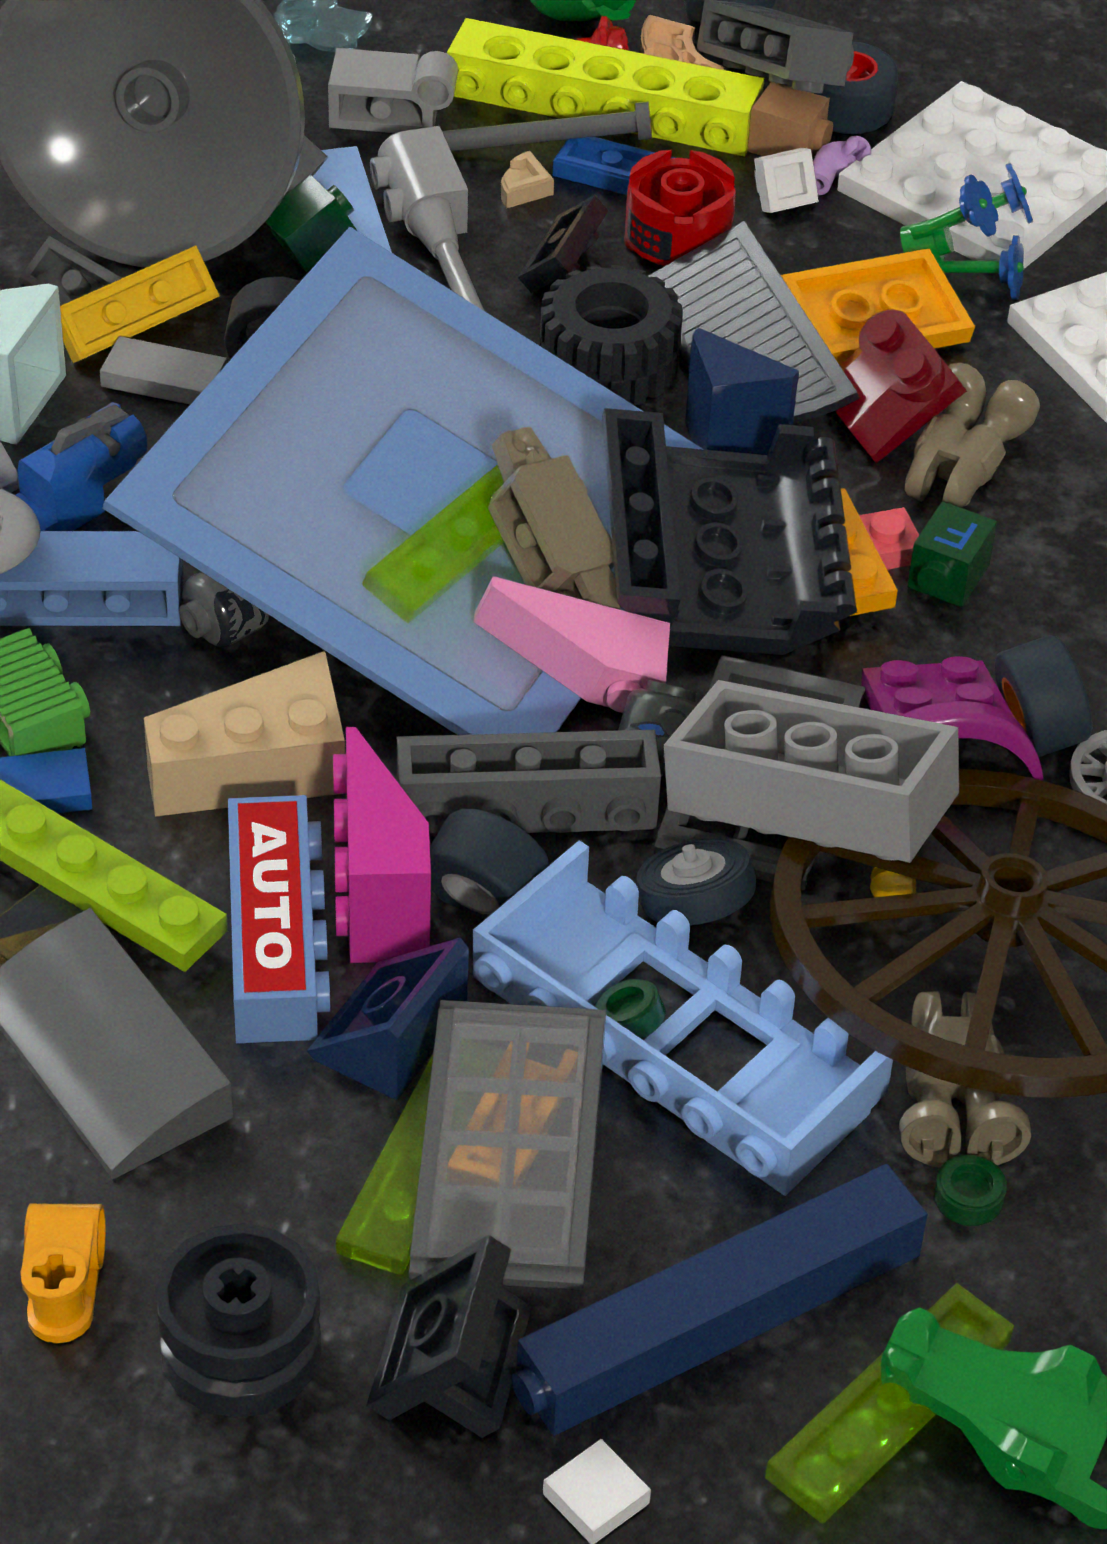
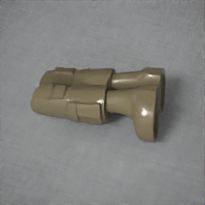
[905,363,1040,508]
[899,991,1031,1168]

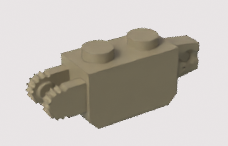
[488,427,621,610]

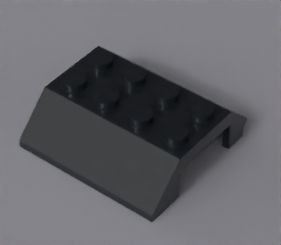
[602,408,857,655]

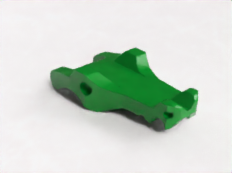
[881,1307,1107,1529]

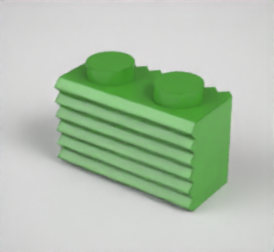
[0,628,90,756]

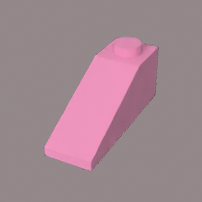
[474,576,670,713]

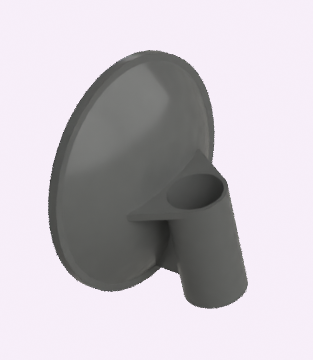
[0,0,328,267]

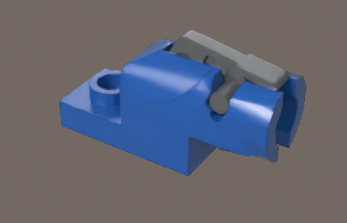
[15,402,148,531]

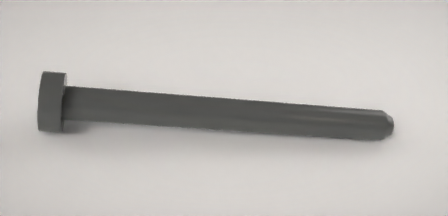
[442,101,652,151]

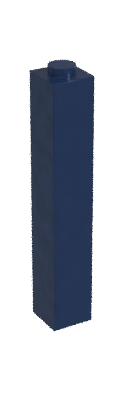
[512,1164,928,1436]

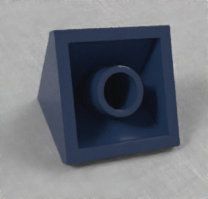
[685,327,799,455]
[307,938,469,1100]

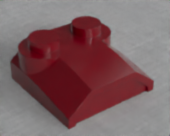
[835,310,967,463]

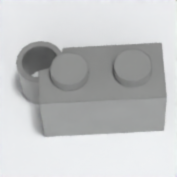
[328,48,458,133]

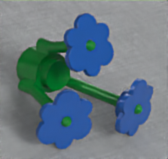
[900,163,1033,300]

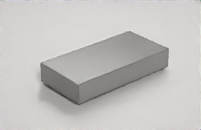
[100,336,227,405]

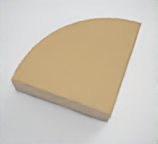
[501,151,554,209]

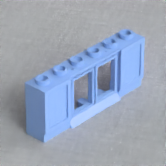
[472,840,893,1196]

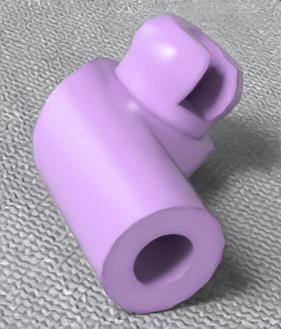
[813,136,871,195]

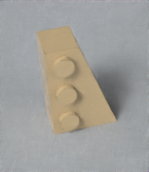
[144,651,345,817]

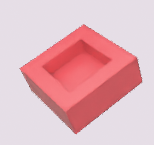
[859,507,919,570]

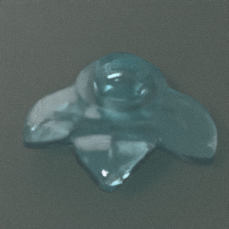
[273,0,373,52]

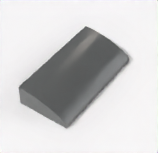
[0,908,233,1180]

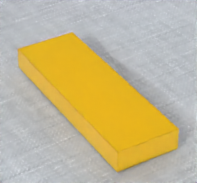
[60,245,220,363]

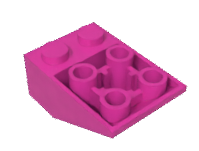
[333,727,431,963]

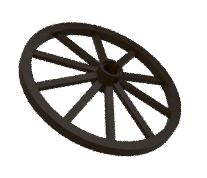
[770,769,1107,1098]

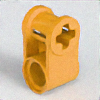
[20,1204,106,1343]

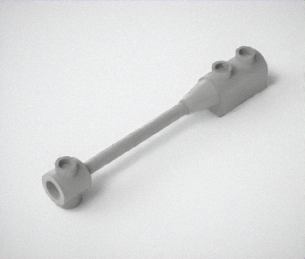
[370,126,484,311]

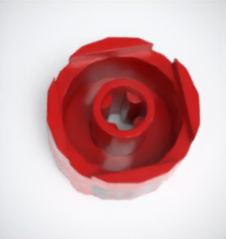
[624,150,736,267]

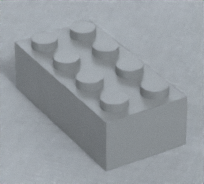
[664,680,959,863]

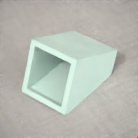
[0,284,66,445]

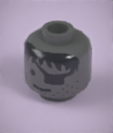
[179,571,269,647]

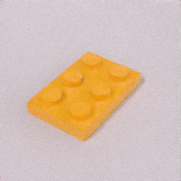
[781,249,975,365]

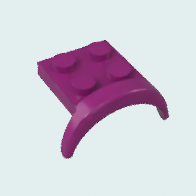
[861,656,1044,781]

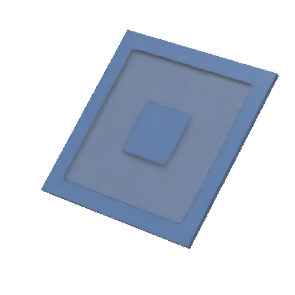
[102,227,704,735]

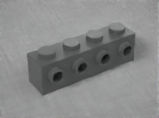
[697,0,854,93]
[397,730,661,837]

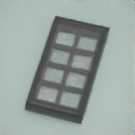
[409,1000,606,1290]

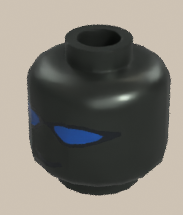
[618,680,697,776]

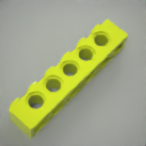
[447,18,764,157]

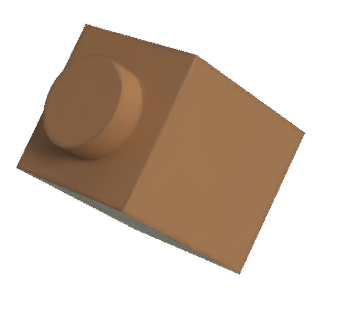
[747,82,833,159]

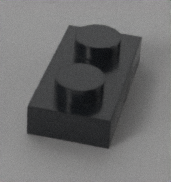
[518,195,608,294]

